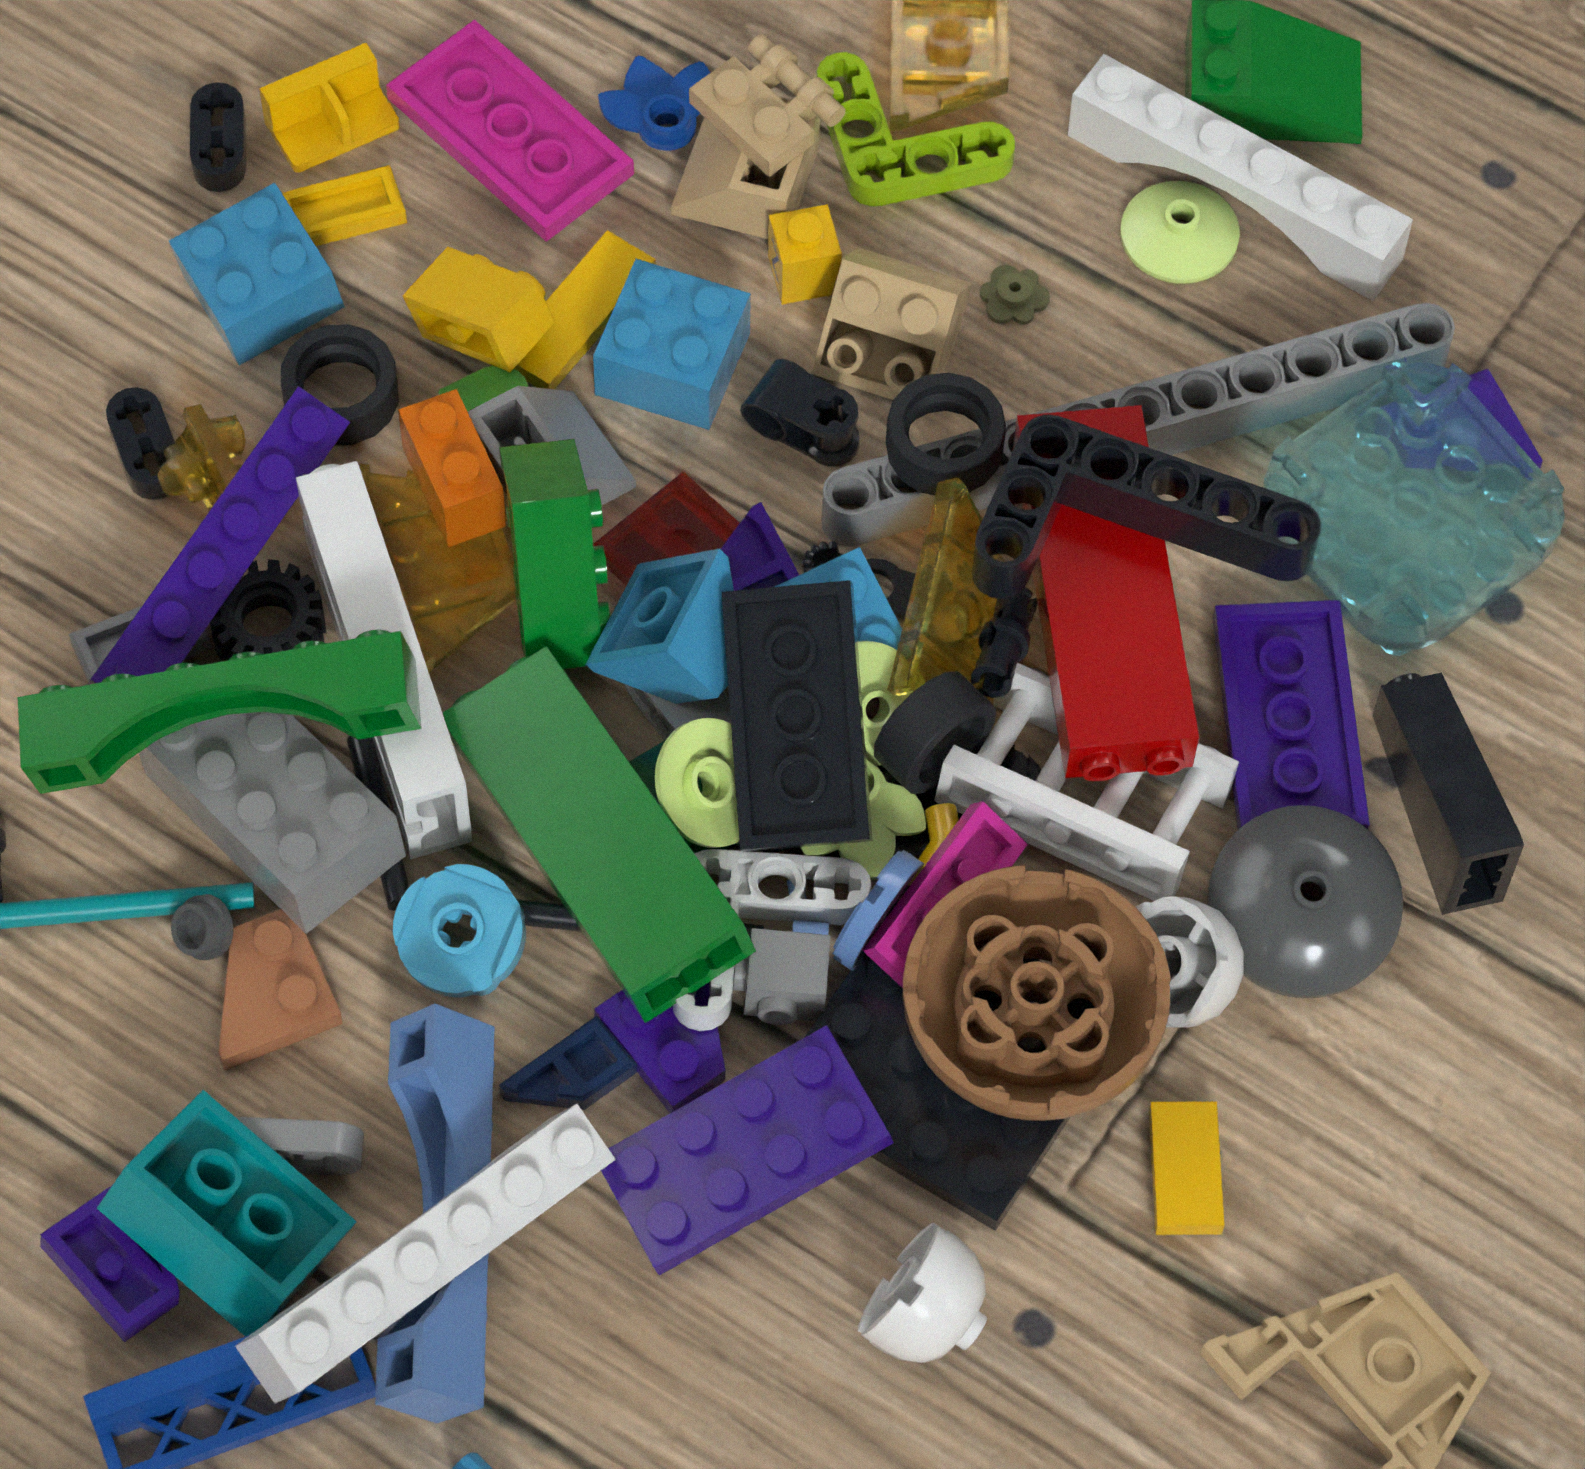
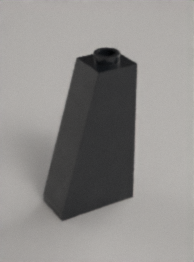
[1372,672,1524,915]

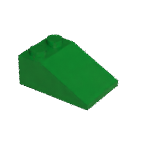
[1185,0,1362,144]

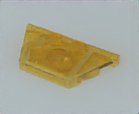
[890,0,1009,131]
[358,463,516,673]
[887,478,1005,700]

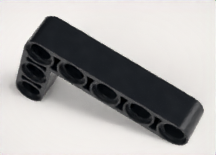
[972,414,1321,599]

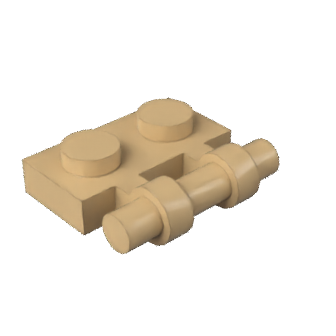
[689,34,846,177]

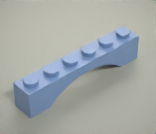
[375,1003,495,1423]

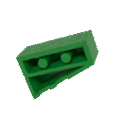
[499,439,610,669]

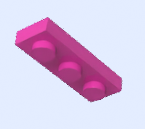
[862,801,1028,988]

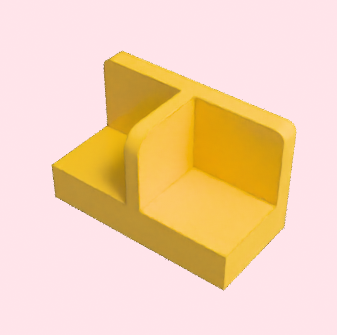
[259,42,400,173]

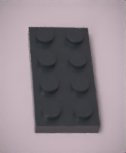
[722,580,873,852]

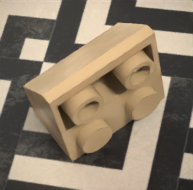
[671,97,820,239]
[811,247,972,400]

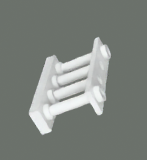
[935,663,1239,901]

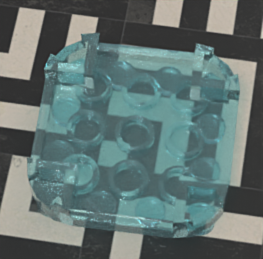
[1262,357,1565,656]

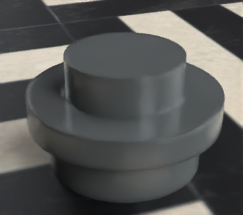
[171,894,233,960]

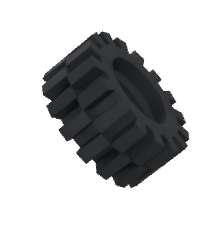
[210,559,326,661]

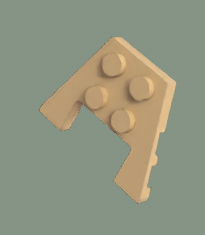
[1200,1272,1491,1469]

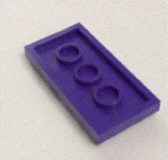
[1213,600,1370,831]
[601,1025,894,1276]

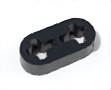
[190,82,246,192]
[106,387,183,500]

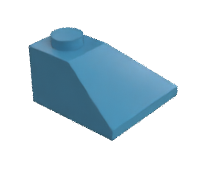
[585,549,734,704]

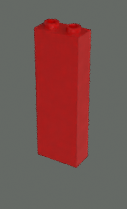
[1013,405,1199,781]

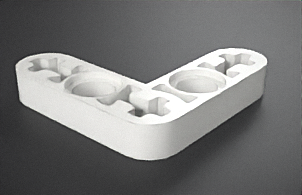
[673,849,871,1031]

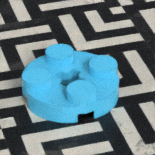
[392,864,526,998]

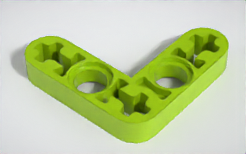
[817,52,1015,207]

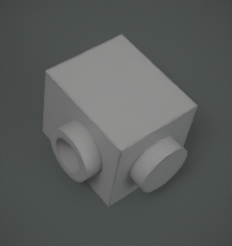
[733,928,831,1025]

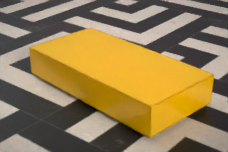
[281,165,407,246]
[1149,1101,1225,1235]

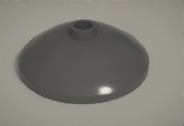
[1207,805,1403,998]

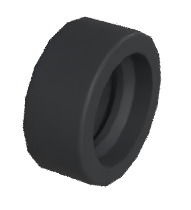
[281,324,399,446]
[886,372,1006,497]
[874,671,996,794]

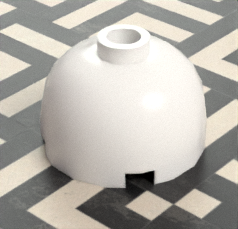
[1135,896,1244,1028]
[858,1223,987,1363]

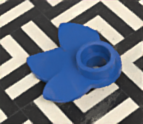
[598,55,710,151]

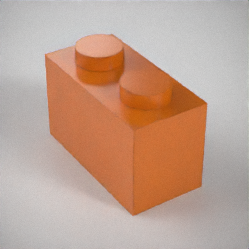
[398,389,506,547]

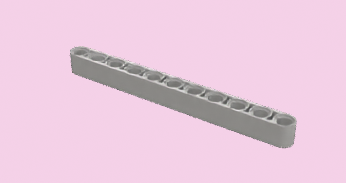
[821,303,1455,546]

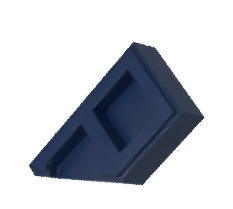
[499,1016,637,1110]

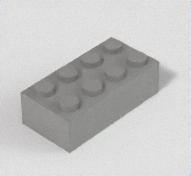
[139,712,406,934]

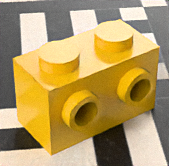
[402,246,555,372]

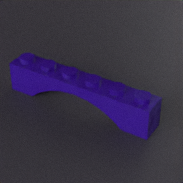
[87,386,350,685]

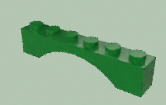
[17,630,422,794]

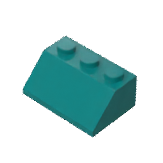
[97,1090,357,1336]

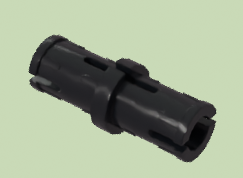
[971,587,1038,698]

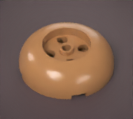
[903,865,1171,1121]

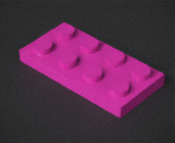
[386,19,634,242]

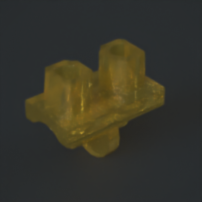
[158,404,246,511]

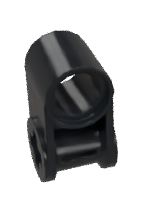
[740,359,860,466]

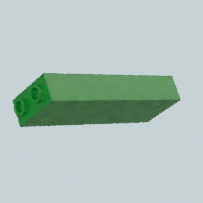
[442,646,756,1023]

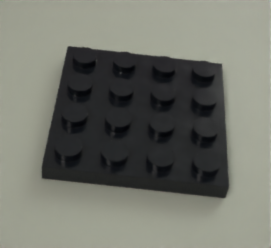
[804,954,1094,1231]

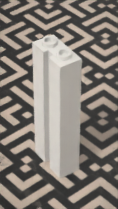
[296,461,472,860]

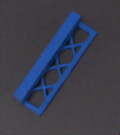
[83,1335,376,1469]

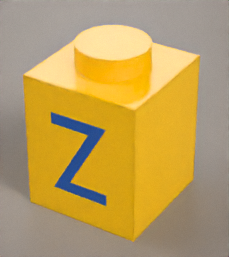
[768,204,842,305]

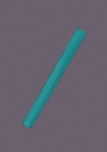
[0,882,255,929]

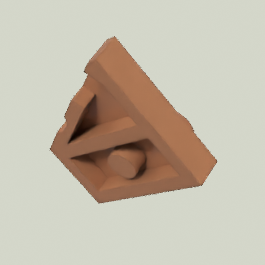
[219,909,343,1071]

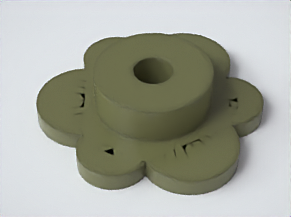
[980,265,1050,324]

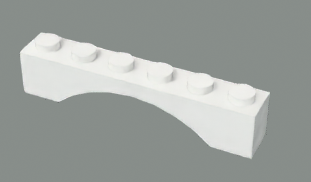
[1067,54,1413,301]
[235,1104,615,1403]

